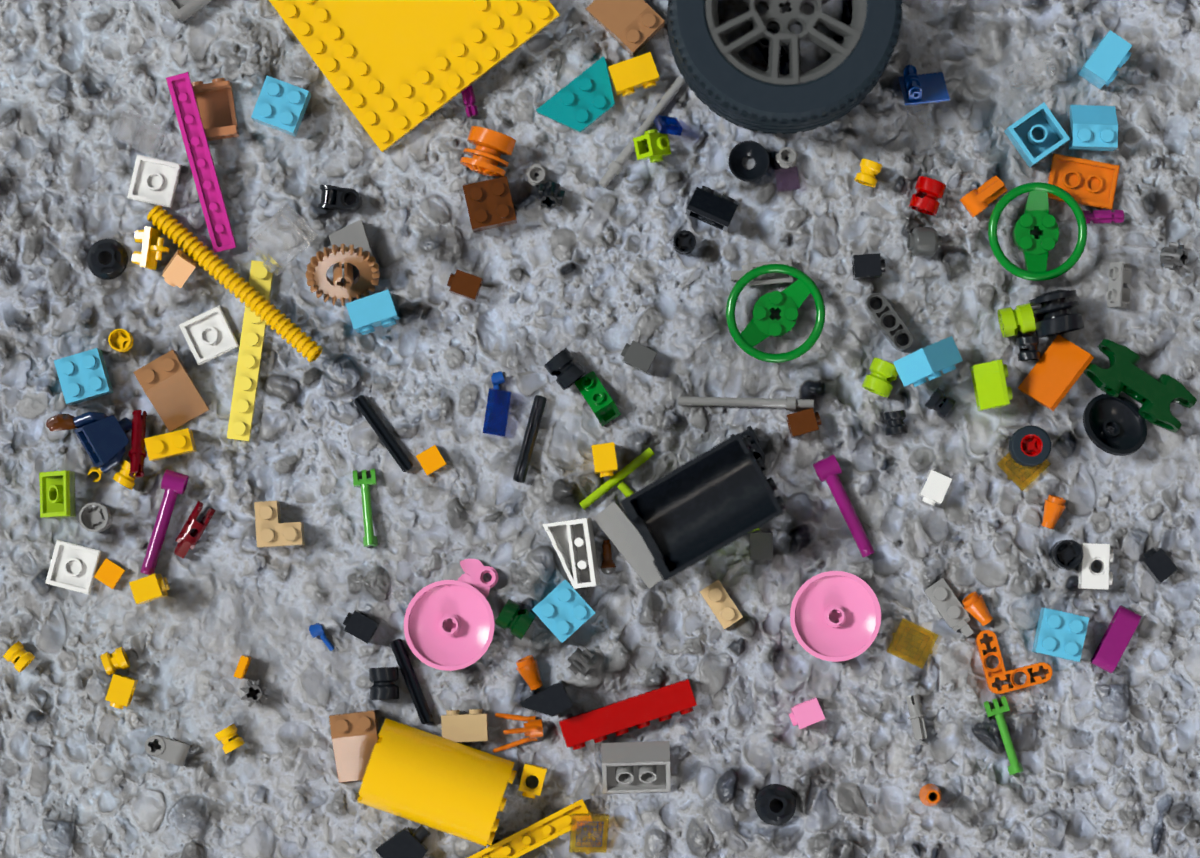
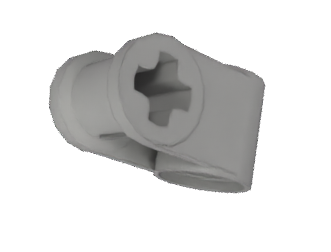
[144,735,191,767]

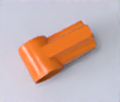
[960,175,1008,217]

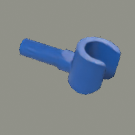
[491,371,505,404]
[309,623,335,651]

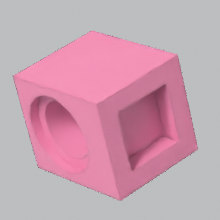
[788,697,825,729]

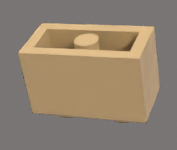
[441,709,488,742]

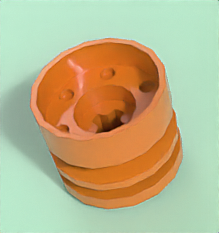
[460,126,516,177]

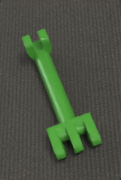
[353,469,378,547]
[983,696,1023,775]

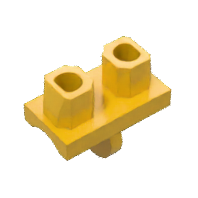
[132,226,169,270]

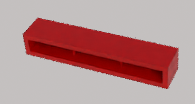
[559,679,697,750]

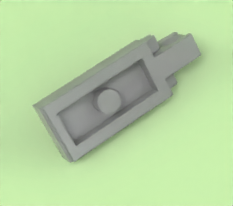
[730,260,794,286]
[924,578,974,638]

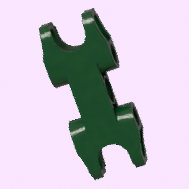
[1083,339,1197,433]

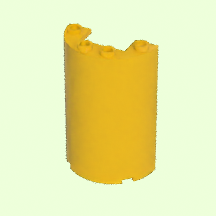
[357,718,517,847]

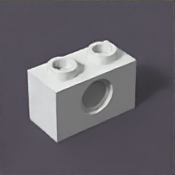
[1078,543,1113,590]

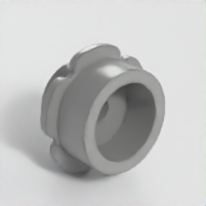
[776,147,798,169]
[525,164,548,186]

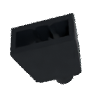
[375,824,431,858]

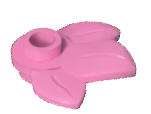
[457,559,499,598]

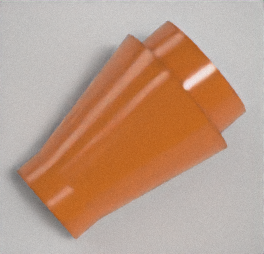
[1041,494,1066,529]
[962,591,993,626]
[516,655,543,691]
[919,784,942,806]

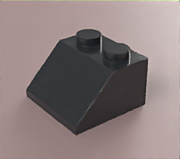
[686,186,738,232]
[520,681,574,718]

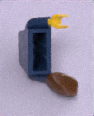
[46,412,132,482]

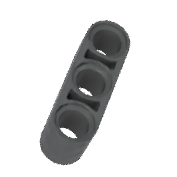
[865,293,913,351]

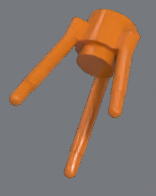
[493,713,543,753]

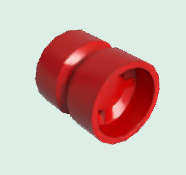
[909,176,946,216]

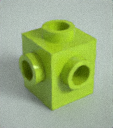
[633,129,671,163]

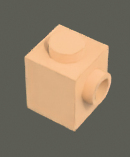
[162,249,197,288]

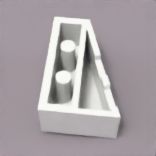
[542,518,601,589]

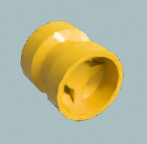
[854,159,882,187]
[108,328,134,352]
[112,459,136,490]
[3,641,35,673]
[100,646,130,675]
[215,724,245,754]

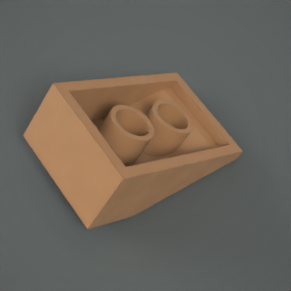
[586,0,665,57]
[133,350,209,432]
[329,710,379,783]

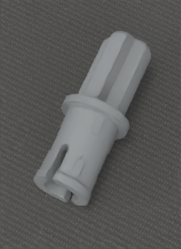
[905,694,928,740]

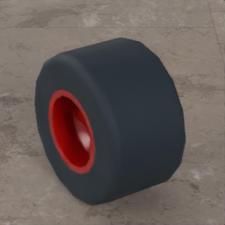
[1009,425,1051,467]

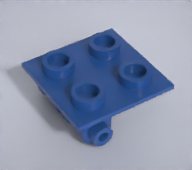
[898,65,950,105]

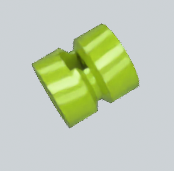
[998,303,1036,338]
[861,357,898,398]

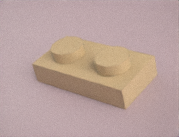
[699,579,743,629]

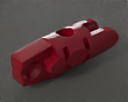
[174,501,216,558]

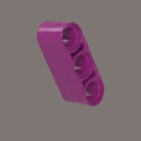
[1091,605,1142,673]

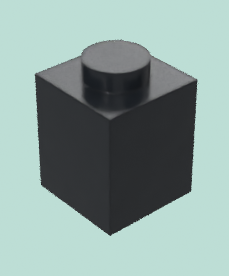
[852,253,885,280]
[1140,547,1178,583]
[343,610,380,643]

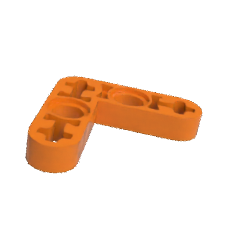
[975,630,1052,694]

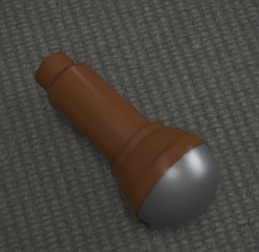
[600,540,616,575]

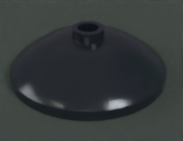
[1083,394,1147,456]

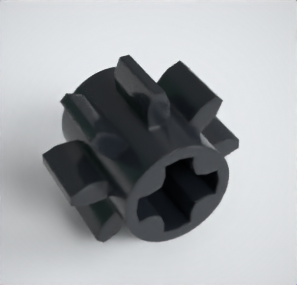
[536,181,565,209]

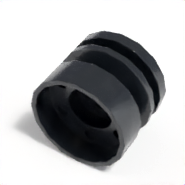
[1029,290,1084,338]

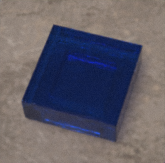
[654,115,683,136]

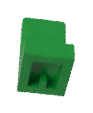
[575,371,621,426]

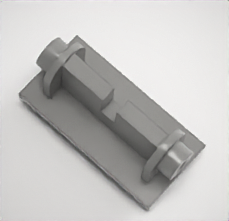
[1106,262,1132,309]

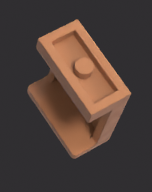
[192,78,240,141]

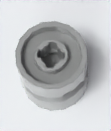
[79,502,113,532]

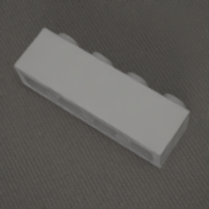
[593,502,662,589]

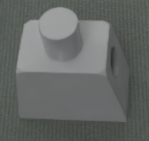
[319,220,374,267]

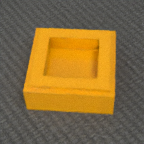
[416,445,447,476]
[94,558,126,589]
[234,655,252,679]

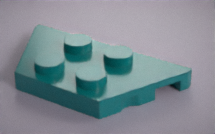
[536,57,615,133]

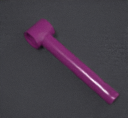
[813,454,875,558]
[140,469,189,575]

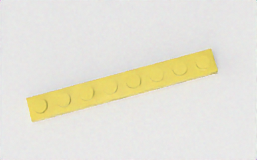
[227,260,275,442]

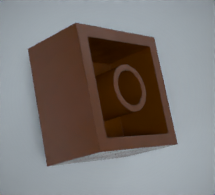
[463,176,517,233]

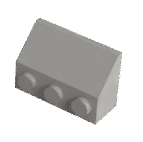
[601,741,671,794]

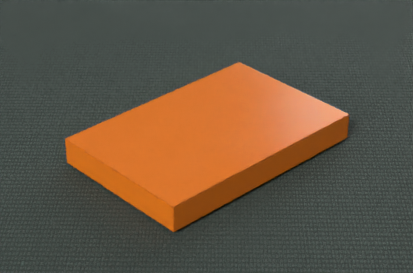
[1047,153,1120,210]
[1018,334,1094,411]

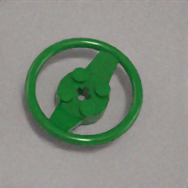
[988,182,1087,281]
[726,264,825,363]

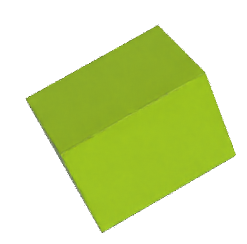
[39,470,76,518]

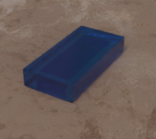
[483,388,512,436]

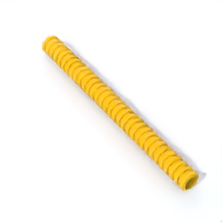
[147,205,323,362]

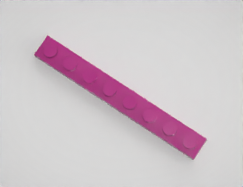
[166,72,237,253]

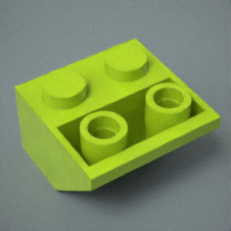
[970,359,1013,411]

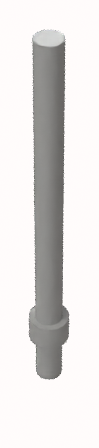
[599,76,685,188]
[678,396,814,410]

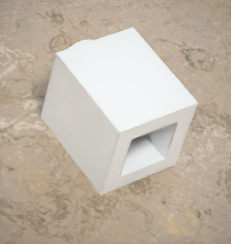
[919,470,952,506]

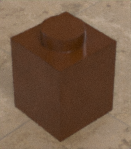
[447,270,483,302]
[786,408,821,438]

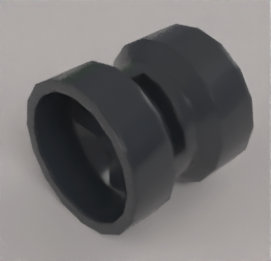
[673,230,696,255]
[1016,336,1040,361]
[925,388,956,419]
[883,410,908,436]

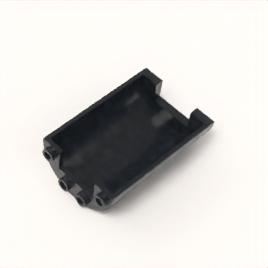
[619,433,787,581]

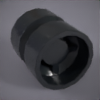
[544,348,586,390]
[1050,540,1083,569]
[369,667,400,700]

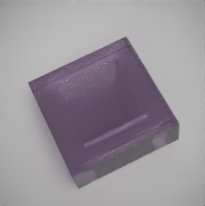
[774,166,800,192]

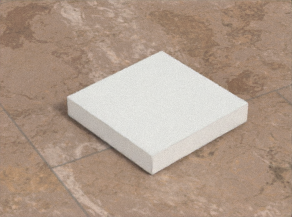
[127,154,182,209]
[179,305,239,366]
[45,540,102,595]

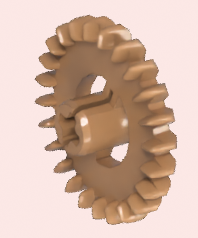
[306,244,380,306]

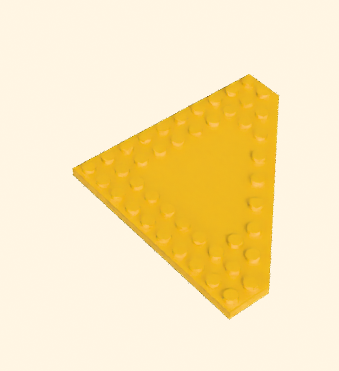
[269,0,560,152]

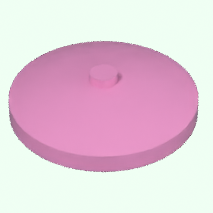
[790,571,881,662]
[404,580,495,671]

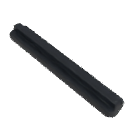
[354,395,413,472]
[513,395,547,483]
[390,639,433,725]

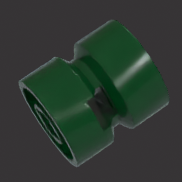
[495,599,536,640]

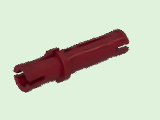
[128,410,147,478]

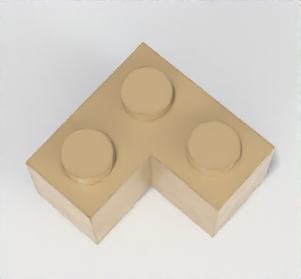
[254,501,305,548]

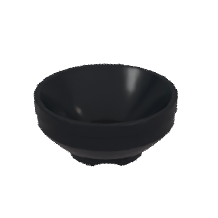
[728,141,769,182]
[87,239,128,280]
[755,784,796,825]

